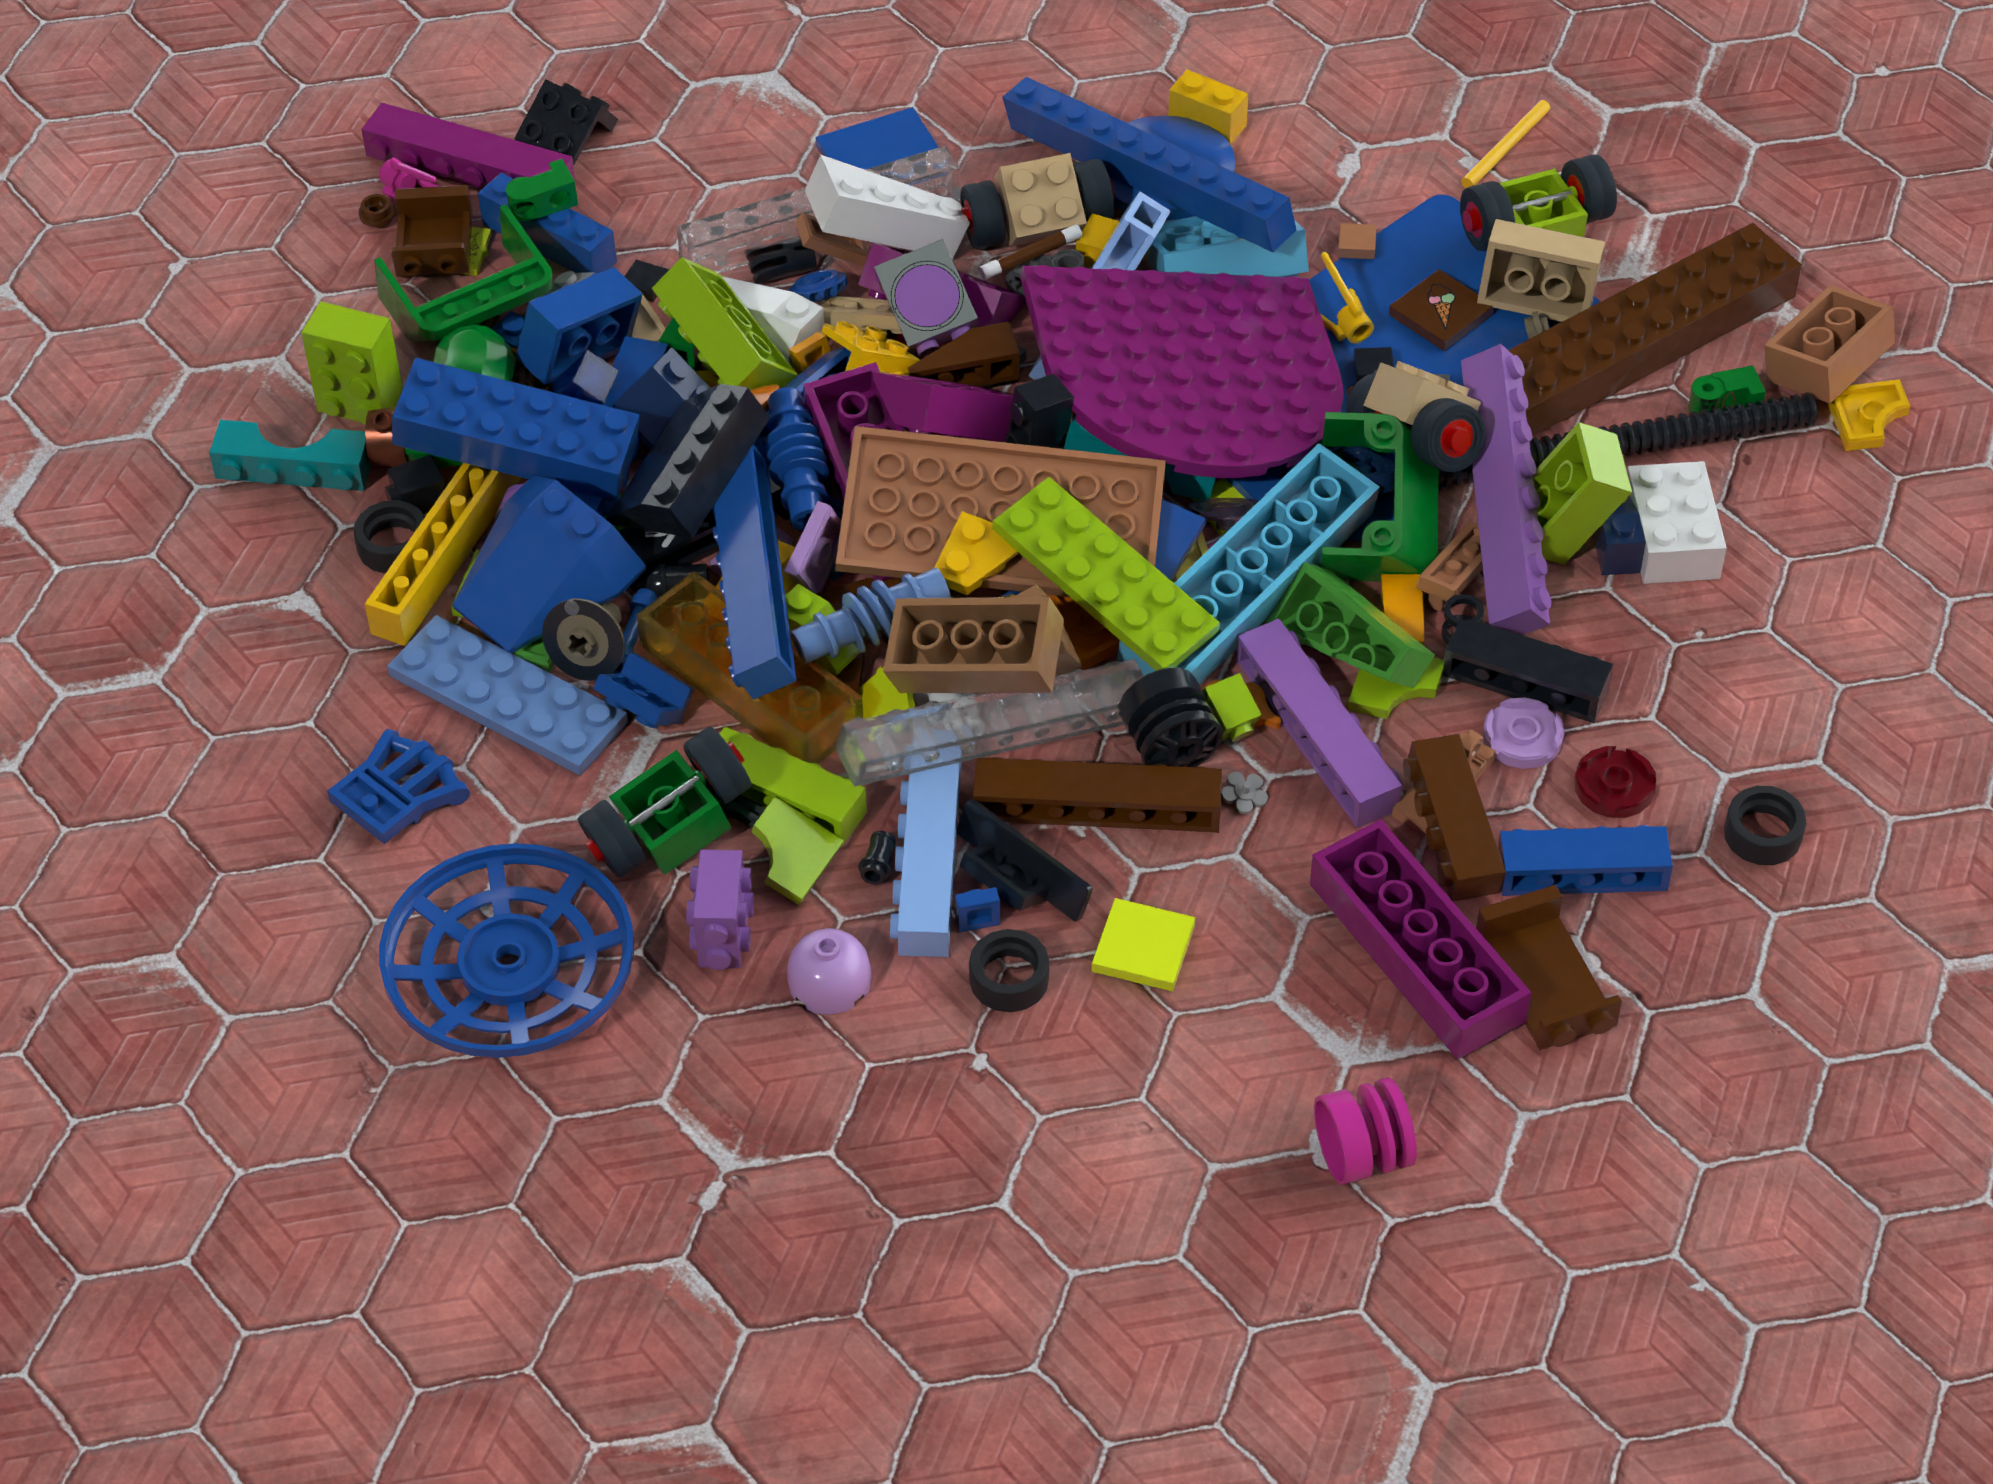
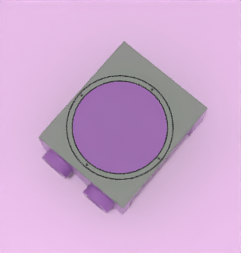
[874,239,978,357]

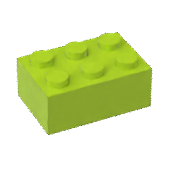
[301,301,403,424]
[1533,422,1632,565]

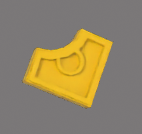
[1827,379,1910,451]

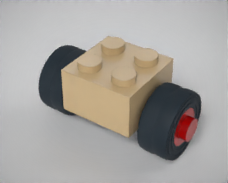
[960,153,1115,249]
[1346,361,1485,472]

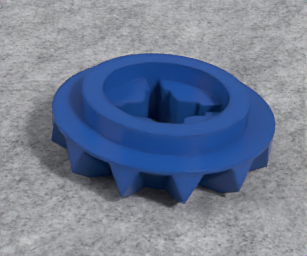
[789,269,848,302]

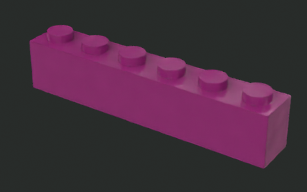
[361,102,575,189]

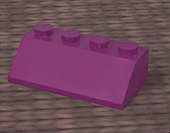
[858,243,1026,327]
[873,371,1013,442]

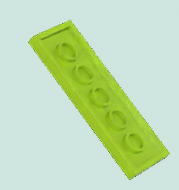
[992,477,1220,671]

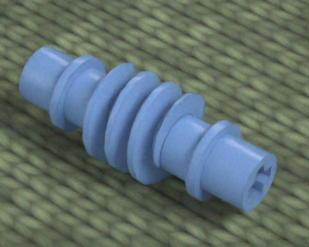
[790,568,951,664]

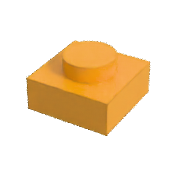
[788,332,831,375]

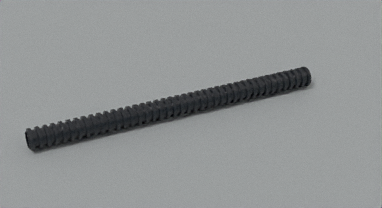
[1377,392,1817,499]

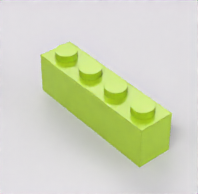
[720,727,867,847]

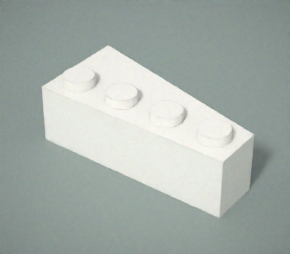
[805,155,970,259]

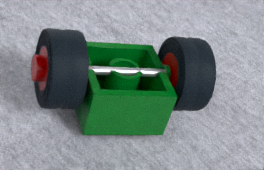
[577,726,752,878]

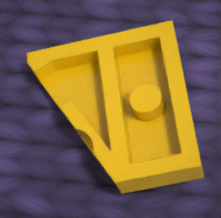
[934,511,1019,595]

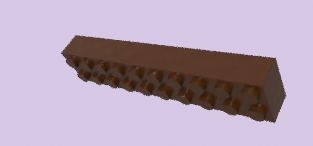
[1463,223,1802,436]

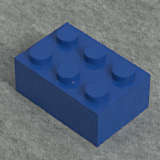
[516,267,643,385]

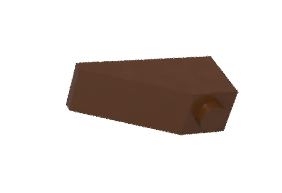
[908,321,1020,387]

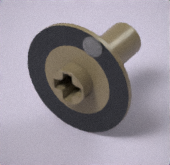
[542,598,625,681]

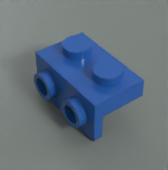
[593,653,694,728]

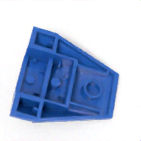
[452,475,647,653]

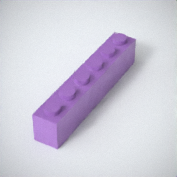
[1236,619,1404,828]

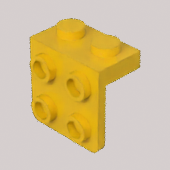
[821,321,920,376]

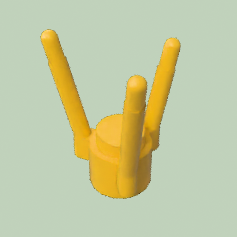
[1320,252,1374,344]

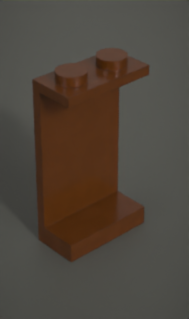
[1476,884,1622,1050]

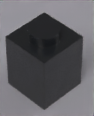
[385,454,445,514]

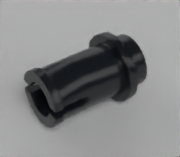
[858,831,896,885]

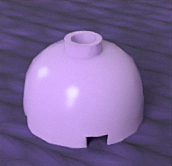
[787,928,872,1015]

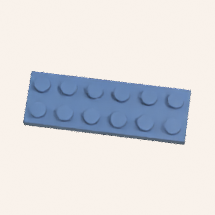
[387,615,628,776]

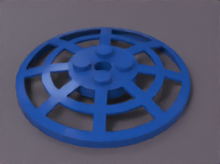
[379,843,634,1058]

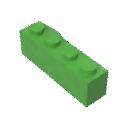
[1265,562,1435,688]

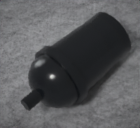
[636,563,710,603]

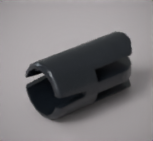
[744,236,817,284]

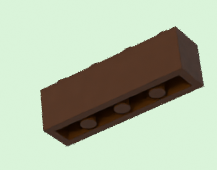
[1403,734,1506,901]

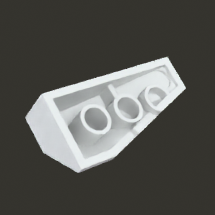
[722,276,825,369]

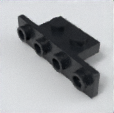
[957,799,1093,921]

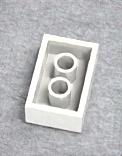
[1627,461,1727,584]

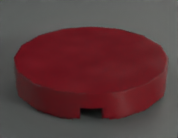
[1574,746,1656,818]

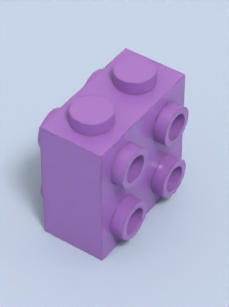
[686,849,754,970]

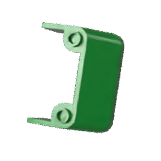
[374,204,553,343]
[1320,412,1438,582]

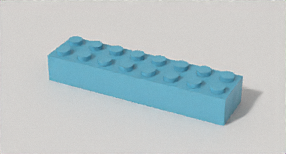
[1117,443,1380,685]

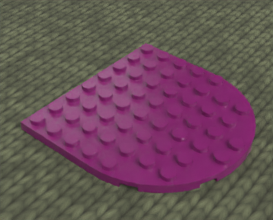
[1020,265,1343,478]

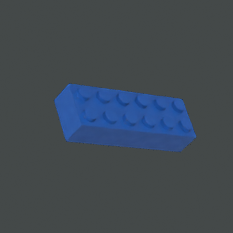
[392,358,639,502]

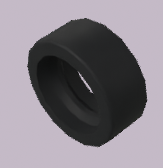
[354,500,425,574]
[1724,785,1807,865]
[969,929,1049,1012]

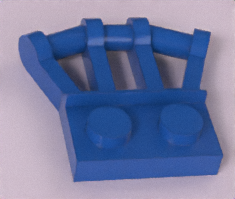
[327,728,470,844]

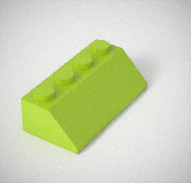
[652,257,798,390]

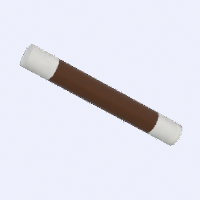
[979,224,1082,280]

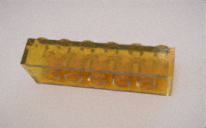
[637,571,864,764]

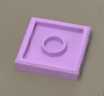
[784,501,841,594]

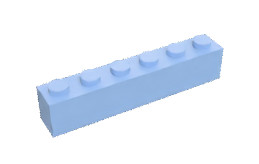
[890,733,962,957]

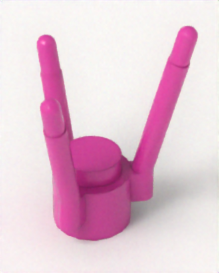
[379,157,440,206]

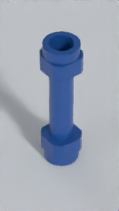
[614,588,659,673]

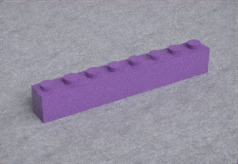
[1461,344,1551,635]

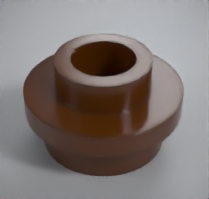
[359,194,395,227]

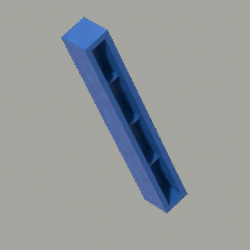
[711,444,797,700]

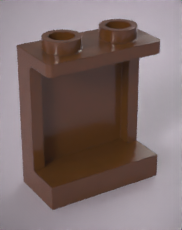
[391,185,473,277]

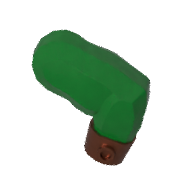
[365,324,516,468]

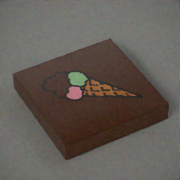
[1389,269,1494,351]

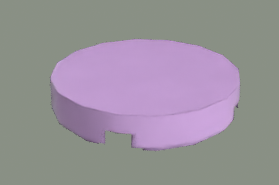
[1482,697,1565,769]

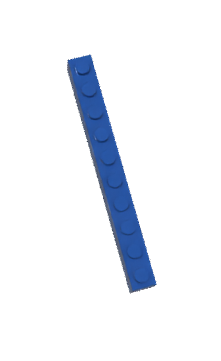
[1002,77,1297,253]

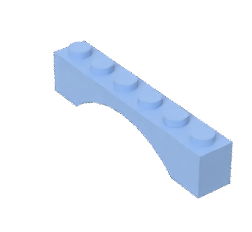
[1028,191,1171,380]

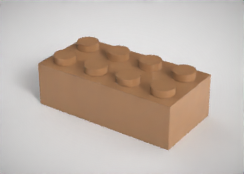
[883,597,1064,693]

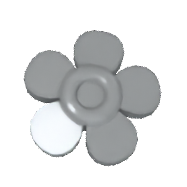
[1221,771,1268,814]

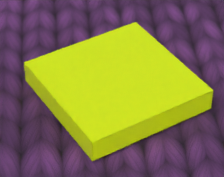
[1092,898,1196,992]

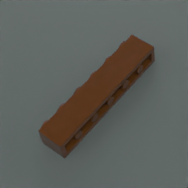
[973,757,1222,833]

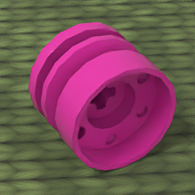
[1313,1077,1417,1185]

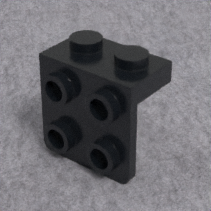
[515,79,618,166]

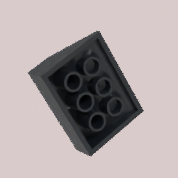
[606,384,770,538]

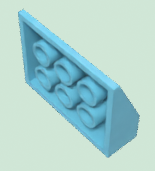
[1145,216,1309,277]

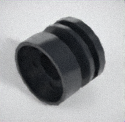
[1119,667,1223,767]

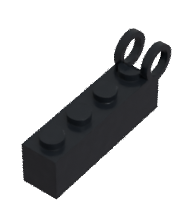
[1441,594,1613,723]

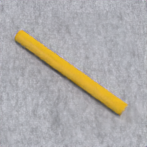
[1461,100,1550,188]

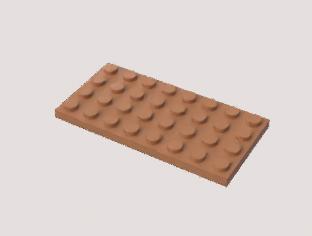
[836,426,1166,597]

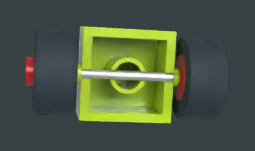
[1460,154,1617,251]

